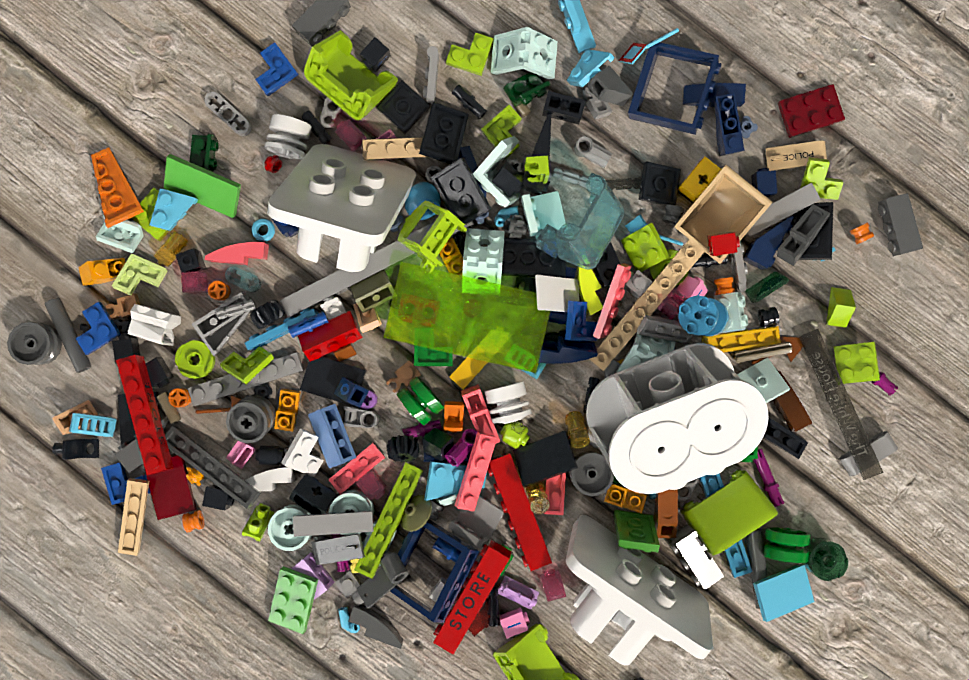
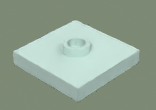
[737,357,790,403]

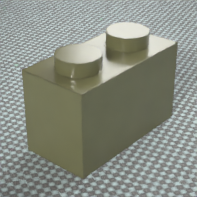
[350,270,397,313]

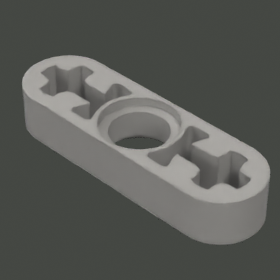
[204,92,252,136]

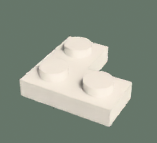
[281,429,324,477]

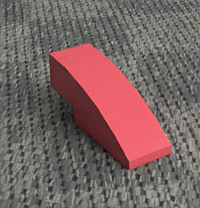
[205,242,269,266]
[461,384,501,443]

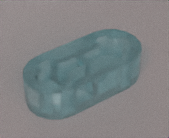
[225,266,261,292]

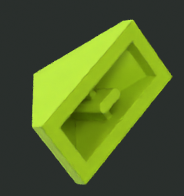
[826,287,856,328]

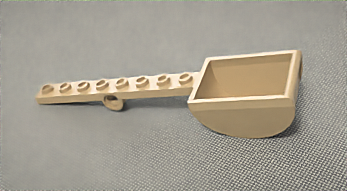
[589,165,772,371]

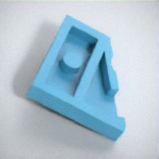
[566,49,615,87]
[150,188,198,231]

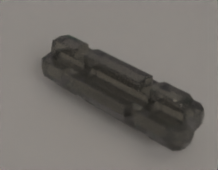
[605,178,641,190]

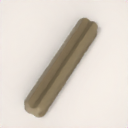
[734,342,792,363]

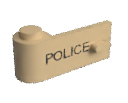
[766,141,827,171]

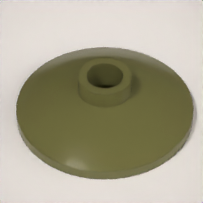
[400,495,432,532]

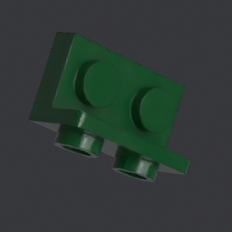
[503,72,551,107]
[189,134,219,172]

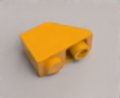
[78,258,126,286]

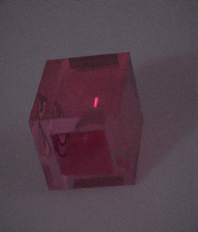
[335,119,366,151]
[181,271,208,294]
[657,288,688,320]
[356,469,387,501]
[540,569,566,602]

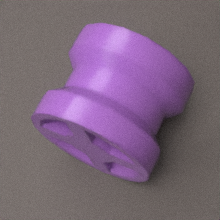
[360,390,378,409]

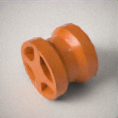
[850,222,874,245]
[714,277,735,295]
[208,281,231,301]
[168,388,191,408]
[182,510,205,533]

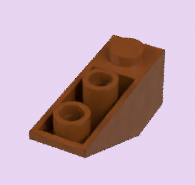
[653,489,678,538]

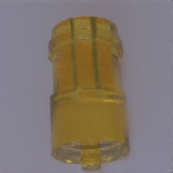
[153,231,189,267]
[565,411,590,449]
[526,482,550,514]

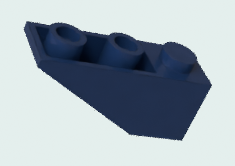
[715,93,745,157]
[743,216,794,270]

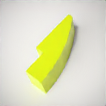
[577,254,603,316]

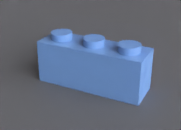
[308,404,356,468]

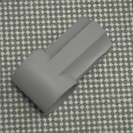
[574,136,612,168]

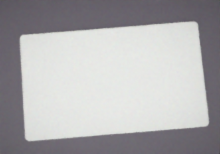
[535,275,579,312]

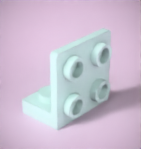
[521,191,566,237]

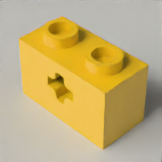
[678,156,722,202]

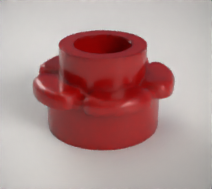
[265,155,282,173]

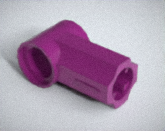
[445,429,477,467]

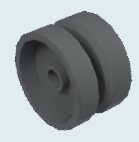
[7,322,62,365]
[226,394,276,443]
[569,451,614,496]

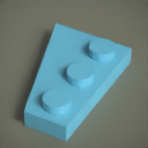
[424,461,487,501]

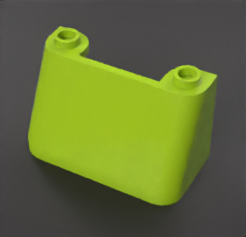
[304,30,398,120]
[680,469,778,555]
[493,624,579,680]

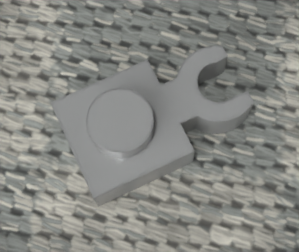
[582,87,612,119]

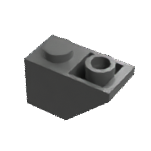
[587,66,634,106]

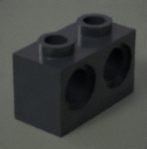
[587,242,620,288]

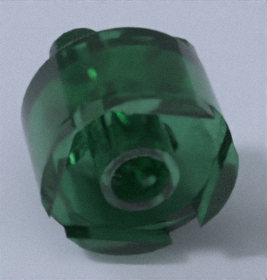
[802,538,849,581]

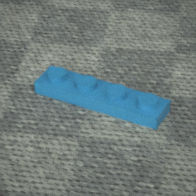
[245,308,319,351]

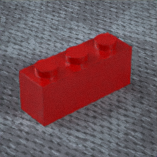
[298,311,363,362]

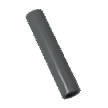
[44,298,91,373]
[746,528,768,609]

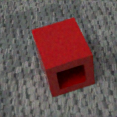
[707,232,740,256]

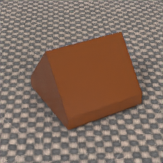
[333,343,357,362]

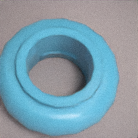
[251,219,275,242]

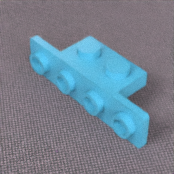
[558,0,596,53]

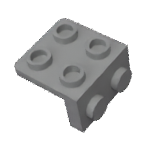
[448,495,504,549]

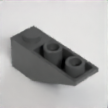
[114,418,169,473]

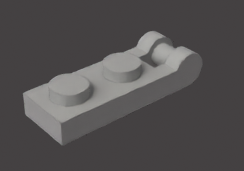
[423,46,439,105]

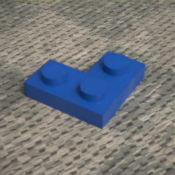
[255,42,298,96]
[565,301,598,341]
[75,302,121,355]
[101,462,151,505]

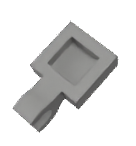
[335,570,363,606]

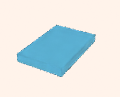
[753,564,815,622]

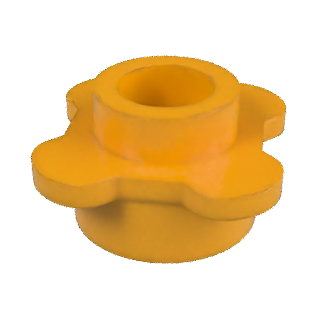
[186,466,204,486]

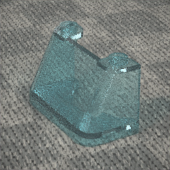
[555,173,624,270]

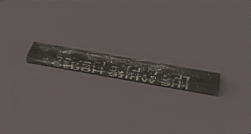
[799,329,884,480]

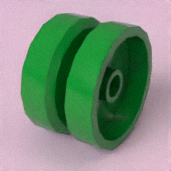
[396,376,445,426]
[764,527,811,563]

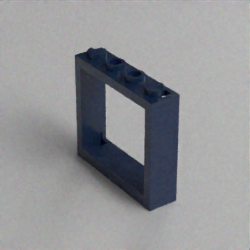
[628,41,722,135]
[390,519,479,623]

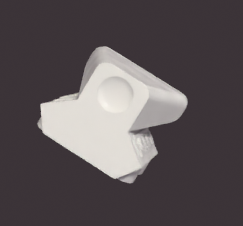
[128,304,181,346]

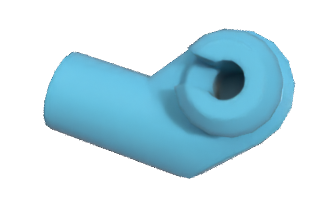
[494,206,519,227]
[338,607,360,633]

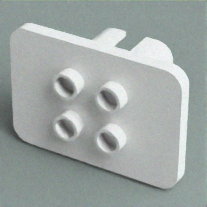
[267,144,416,272]
[566,515,713,665]

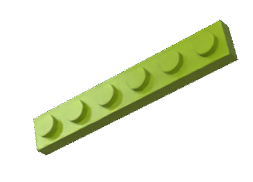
[354,462,423,579]

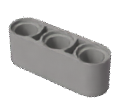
[839,431,898,476]

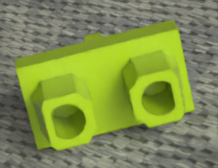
[242,503,275,542]

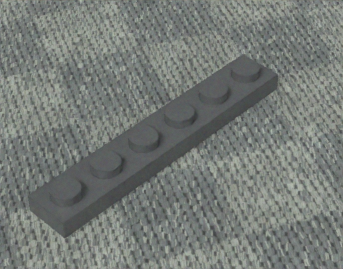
[165,426,261,509]

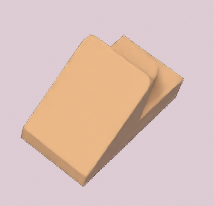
[353,303,382,333]
[52,400,98,435]

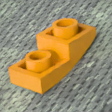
[439,237,463,282]
[274,388,301,432]
[604,484,648,514]

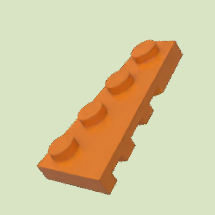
[91,147,144,228]

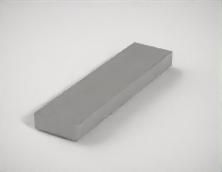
[747,183,821,237]
[293,511,374,537]

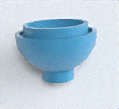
[405,182,441,220]

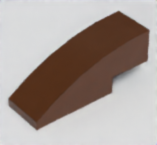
[773,371,812,432]

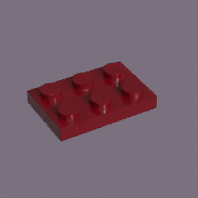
[777,84,845,138]

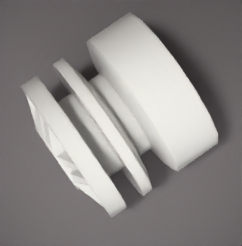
[264,114,312,159]
[484,381,532,424]

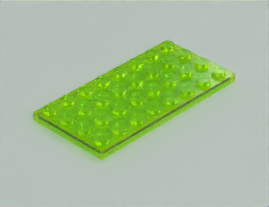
[383,262,550,373]

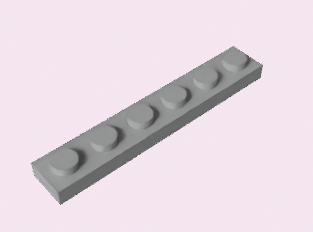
[188,352,304,406]

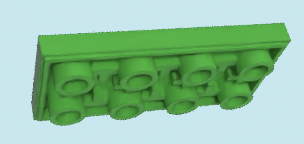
[164,154,241,218]

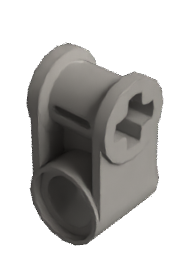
[343,406,380,428]

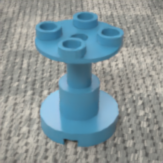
[678,295,729,336]

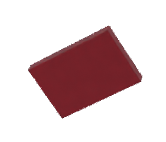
[143,455,197,520]

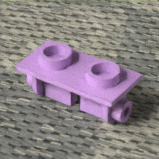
[498,575,540,610]

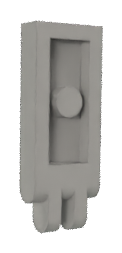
[729,243,748,293]

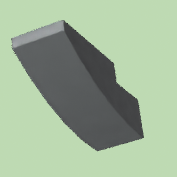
[777,204,830,266]
[348,603,403,649]

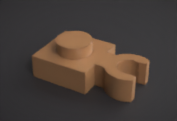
[105,293,140,319]
[386,360,422,393]

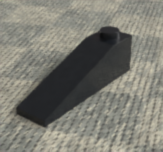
[521,113,552,195]
[763,417,808,459]

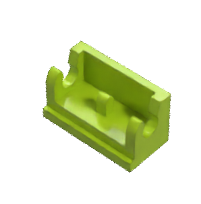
[524,156,549,184]

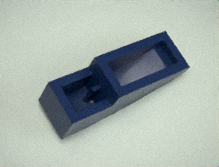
[682,83,746,107]
[534,336,598,364]

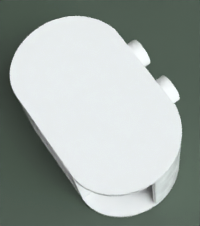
[586,343,768,494]

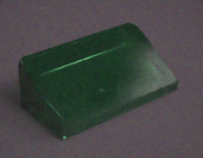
[745,271,789,303]

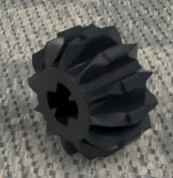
[250,299,285,329]
[387,435,419,462]

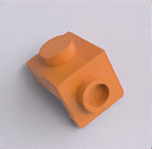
[443,401,464,433]

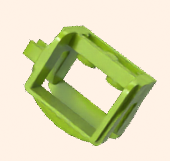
[397,201,467,273]

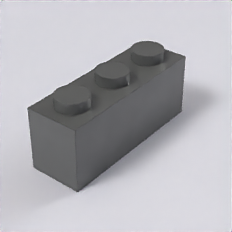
[292,0,351,47]
[878,193,923,257]

